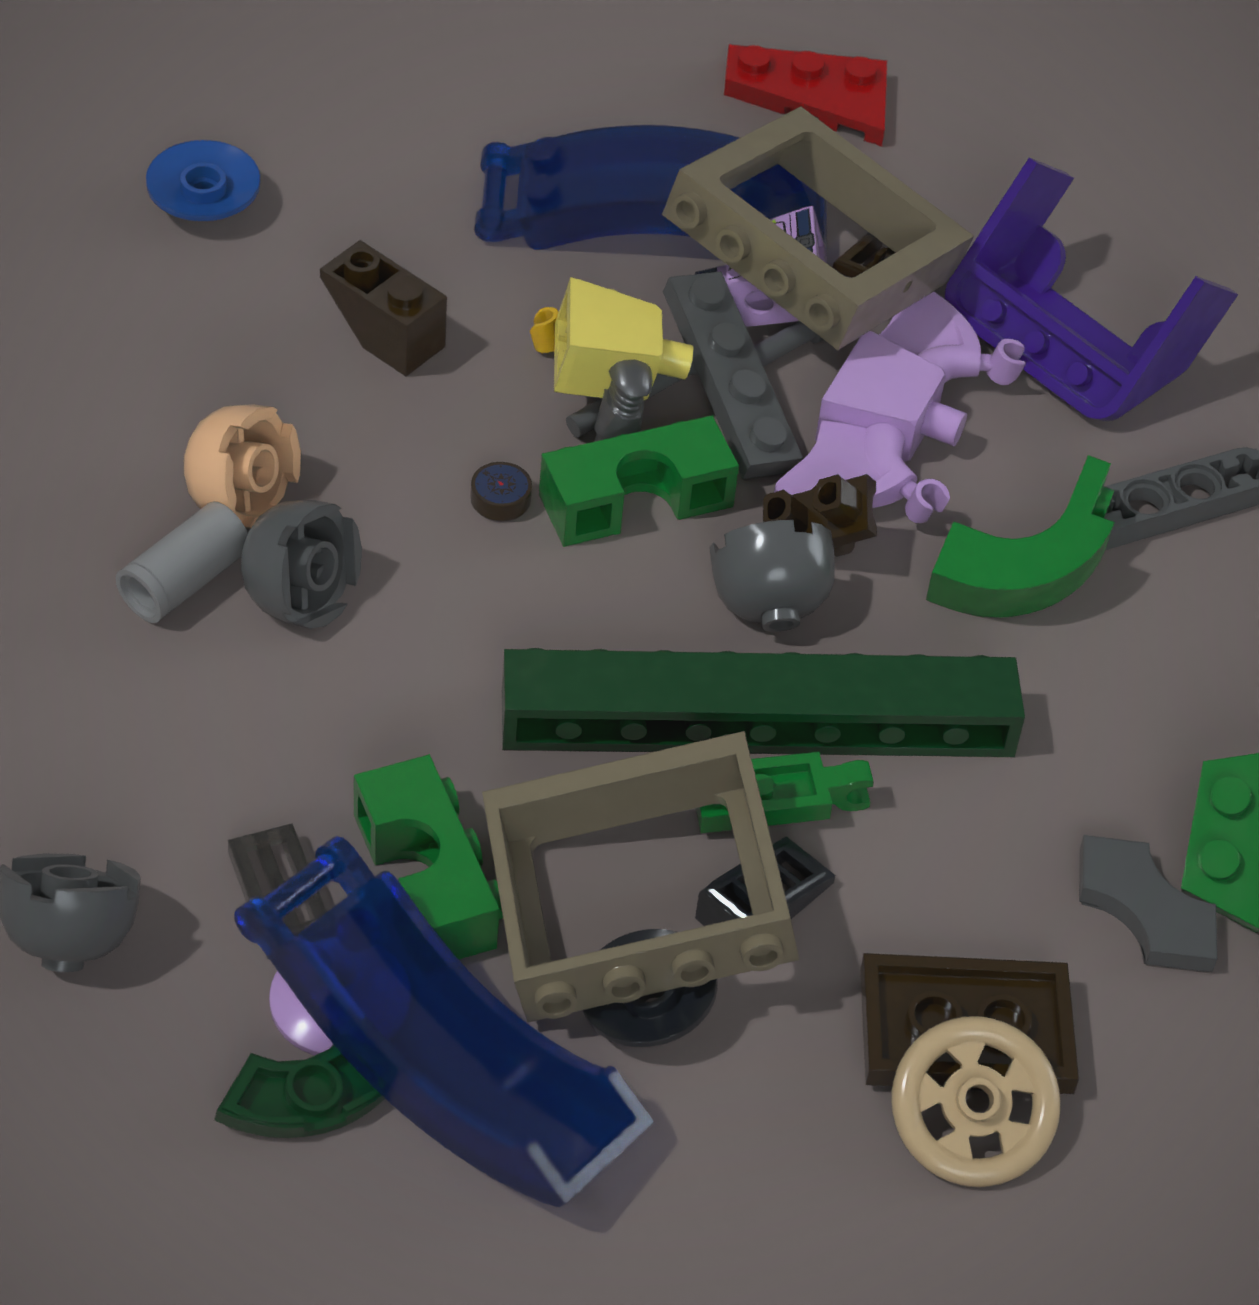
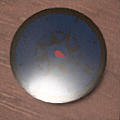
[470,462,532,521]

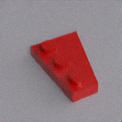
[724,44,887,147]

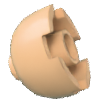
[184,404,301,529]

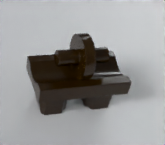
[763,474,877,557]

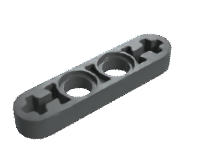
[1105,447,1259,550]

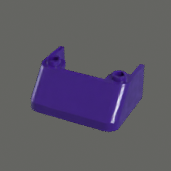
[945,157,1238,421]

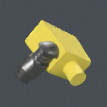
[530,277,694,441]

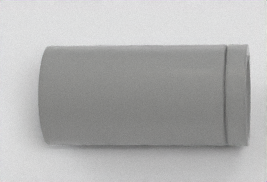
[116,501,248,623]

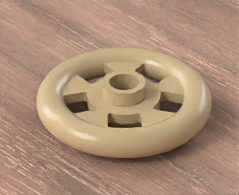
[892,1016,1060,1187]

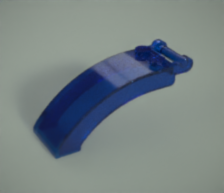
[474,125,827,255]
[234,836,654,1207]

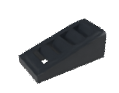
[695,836,836,926]

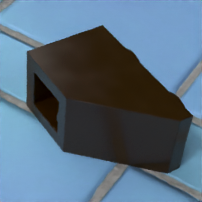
[320,240,447,377]

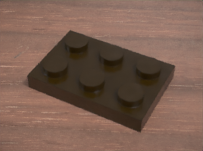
[860,953,1079,1094]

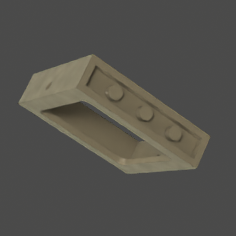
[662,107,974,350]
[482,731,799,1023]

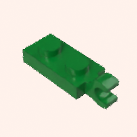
[695,752,874,833]

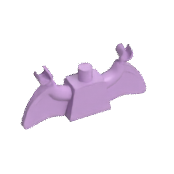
[774,292,1026,523]

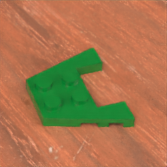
[1181,753,1259,934]

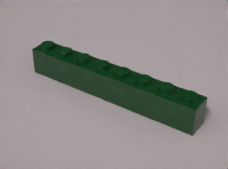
[502,648,1025,757]

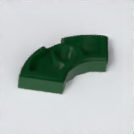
[214,1030,409,1138]

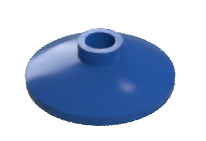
[146,140,260,221]

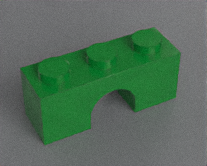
[539,415,739,547]
[354,754,503,971]

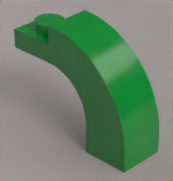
[926,455,1115,618]

